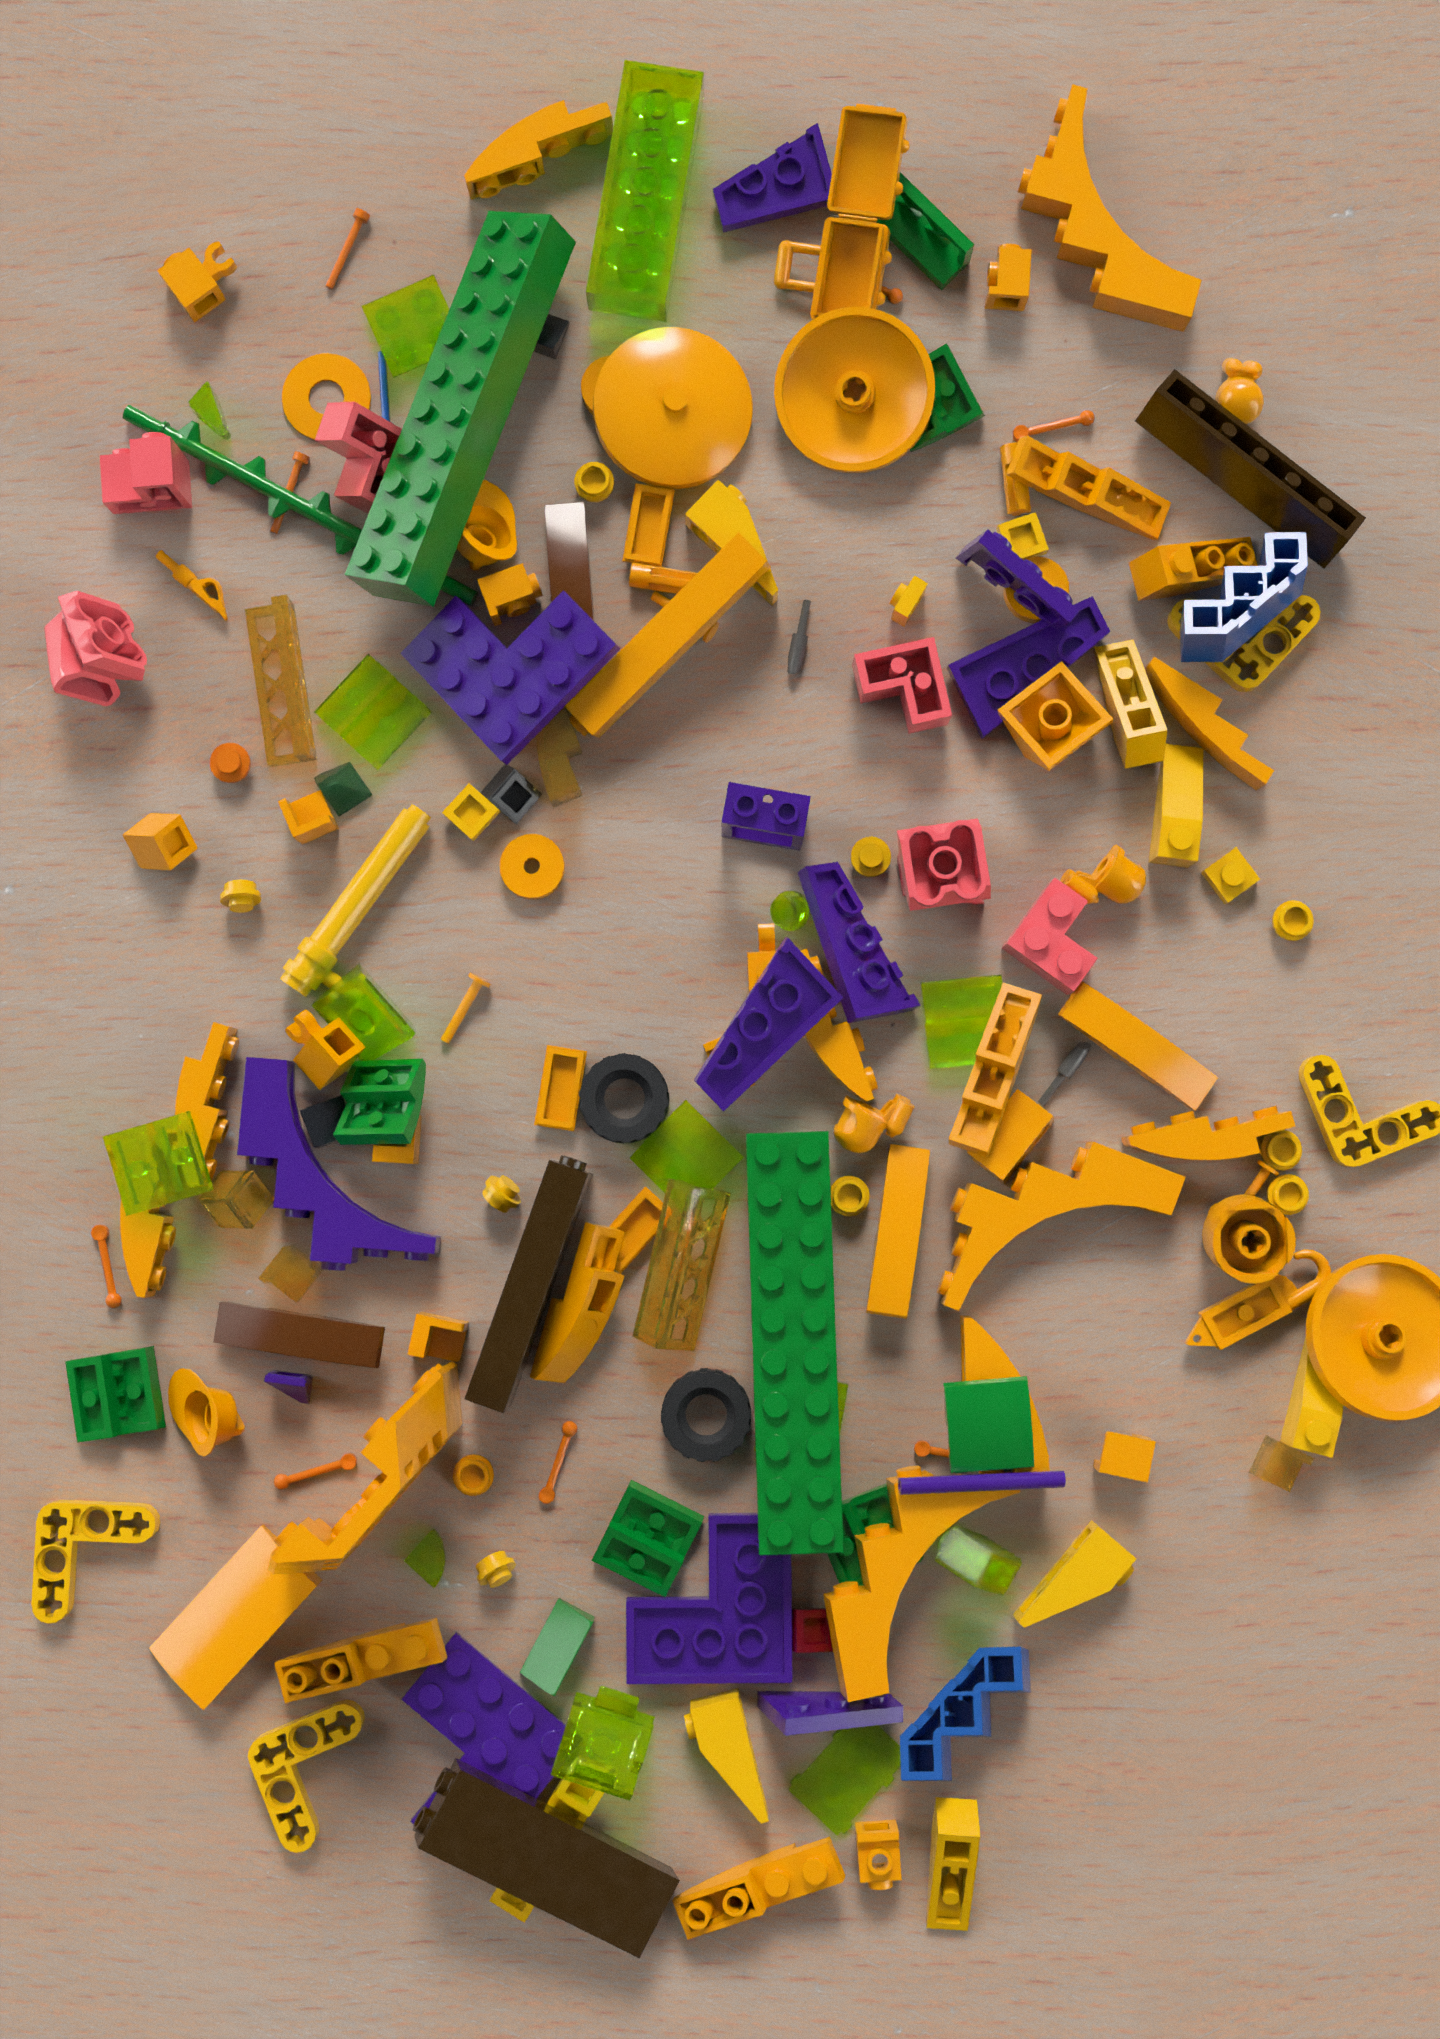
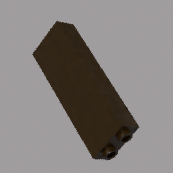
[464,1155,593,1413]
[413,1758,680,1959]

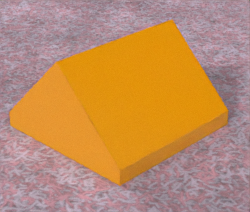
[998,661,1113,771]

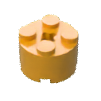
[1202,1194,1296,1284]

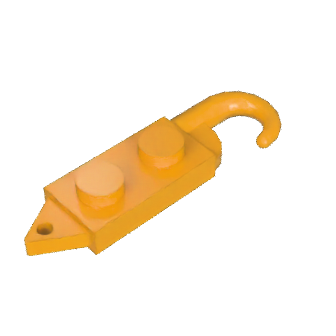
[1185,1249,1331,1350]

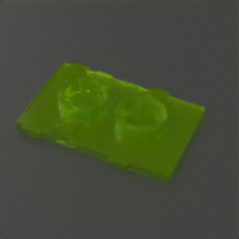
[788,1725,901,1836]

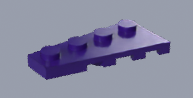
[947,596,1110,739]
[797,862,921,1024]
[694,937,843,1112]

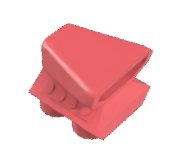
[44,591,147,706]
[897,818,991,911]

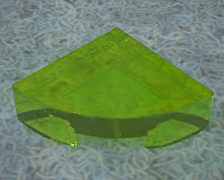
[404,1528,446,1588]

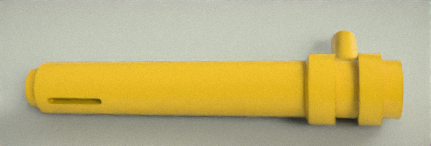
[280,804,431,1006]

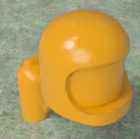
[1215,357,1264,424]
[1060,844,1146,904]
[833,1093,915,1153]

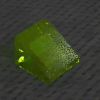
[188,381,231,440]

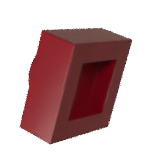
[792,1608,833,1653]

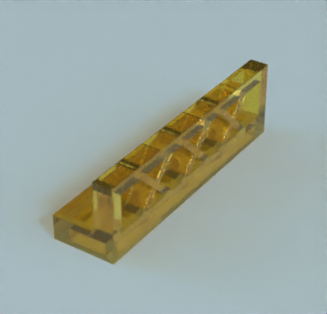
[245,594,317,767]
[632,1179,731,1351]

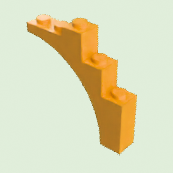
[1018,84,1202,332]
[937,1142,1186,1311]
[823,1466,1021,1702]

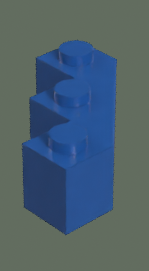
[1180,532,1308,662]
[900,1647,1031,1781]

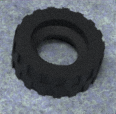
[579,1053,670,1144]
[661,1368,752,1462]

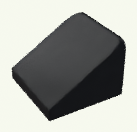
[533,314,569,359]
[481,764,542,824]
[300,1095,346,1148]

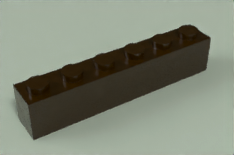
[1135,369,1366,569]

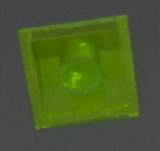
[311,963,416,1061]

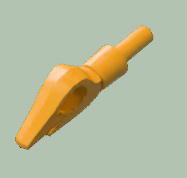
[155,550,228,622]

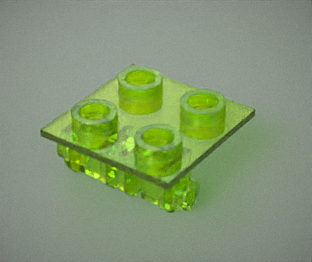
[361,274,449,378]

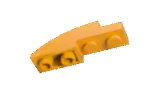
[464,100,614,200]
[800,948,878,1102]
[175,1022,239,1188]
[1121,1106,1296,1160]
[120,1130,178,1298]
[530,1222,625,1383]
[274,1617,447,1703]
[672,1836,846,1940]

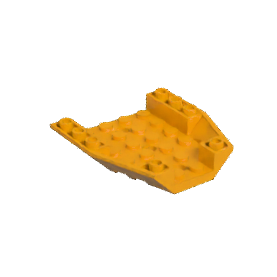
[268,1361,463,1575]

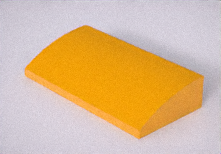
[149,1524,323,1710]

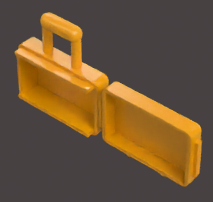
[774,103,910,319]

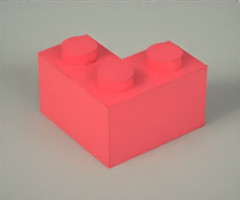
[315,402,402,513]
[100,432,192,514]
[852,637,952,734]
[1002,878,1098,995]

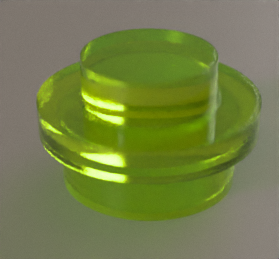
[770,890,809,931]

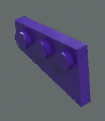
[713,123,832,233]
[956,529,1080,630]
[757,1691,903,1736]

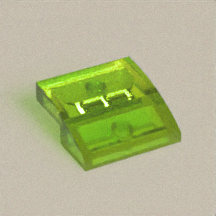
[314,654,432,771]
[921,974,1003,1069]
[630,1100,744,1215]
[102,1111,214,1216]

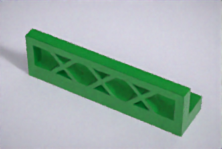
[876,172,975,291]

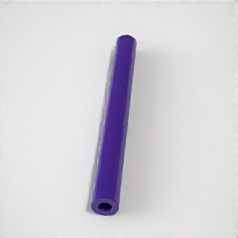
[898,1471,1066,1495]

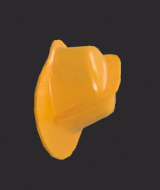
[456,480,517,570]
[168,1368,245,1457]

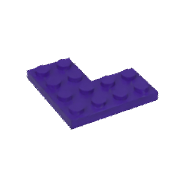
[400,590,621,765]
[626,1513,792,1684]
[401,1631,582,1824]

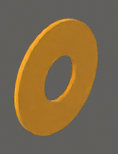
[282,353,371,440]

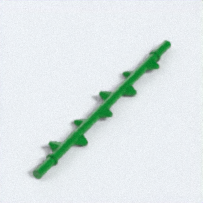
[122,405,478,606]

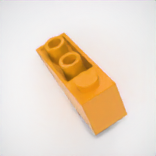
[1129,537,1258,601]

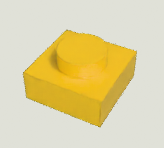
[996,512,1049,560]
[889,575,928,627]
[442,783,500,842]
[1201,847,1260,905]

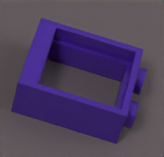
[721,782,811,851]

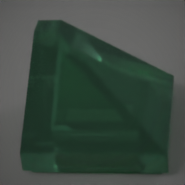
[314,762,373,817]

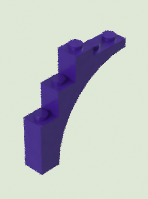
[237,1057,441,1271]

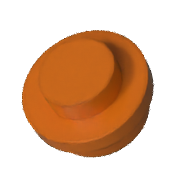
[210,743,251,783]

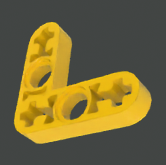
[1167,595,1321,692]
[1298,1055,1440,1167]
[31,1500,161,1624]
[248,1699,365,1853]

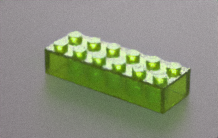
[586,60,704,322]

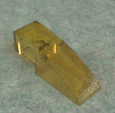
[536,707,583,808]

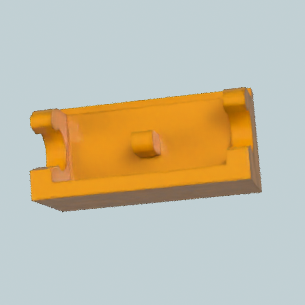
[967,1088,1054,1185]

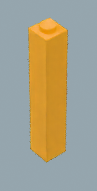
[565,532,771,738]

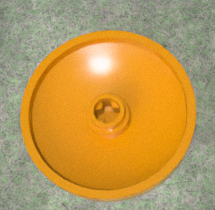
[774,307,935,473]
[593,327,753,489]
[1306,1254,1440,1422]

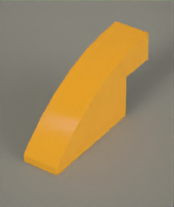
[960,1315,1050,1473]

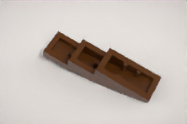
[544,502,594,620]
[213,1302,385,1368]

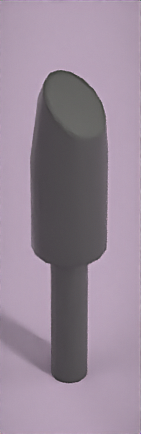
[787,600,811,674]
[1038,1042,1092,1106]

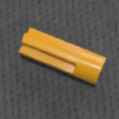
[1000,442,1031,516]
[629,563,697,594]

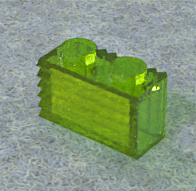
[935,1526,1022,1596]

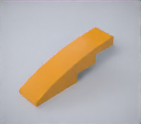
[1006,436,1171,540]
[1145,657,1275,791]
[1058,981,1218,1111]
[948,983,1042,1157]
[866,1144,930,1319]

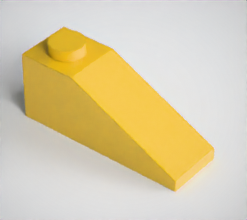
[685,480,778,606]
[1094,639,1167,769]
[1148,744,1204,868]
[1280,1336,1344,1458]
[1013,1520,1136,1628]
[684,1688,769,1824]
[926,1797,981,1931]

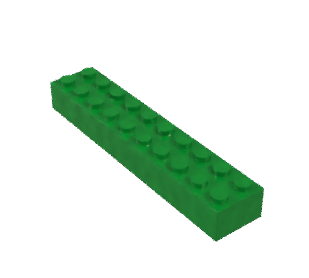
[344,211,576,607]
[746,1131,844,1555]

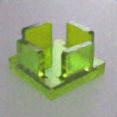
[550,1686,655,1801]

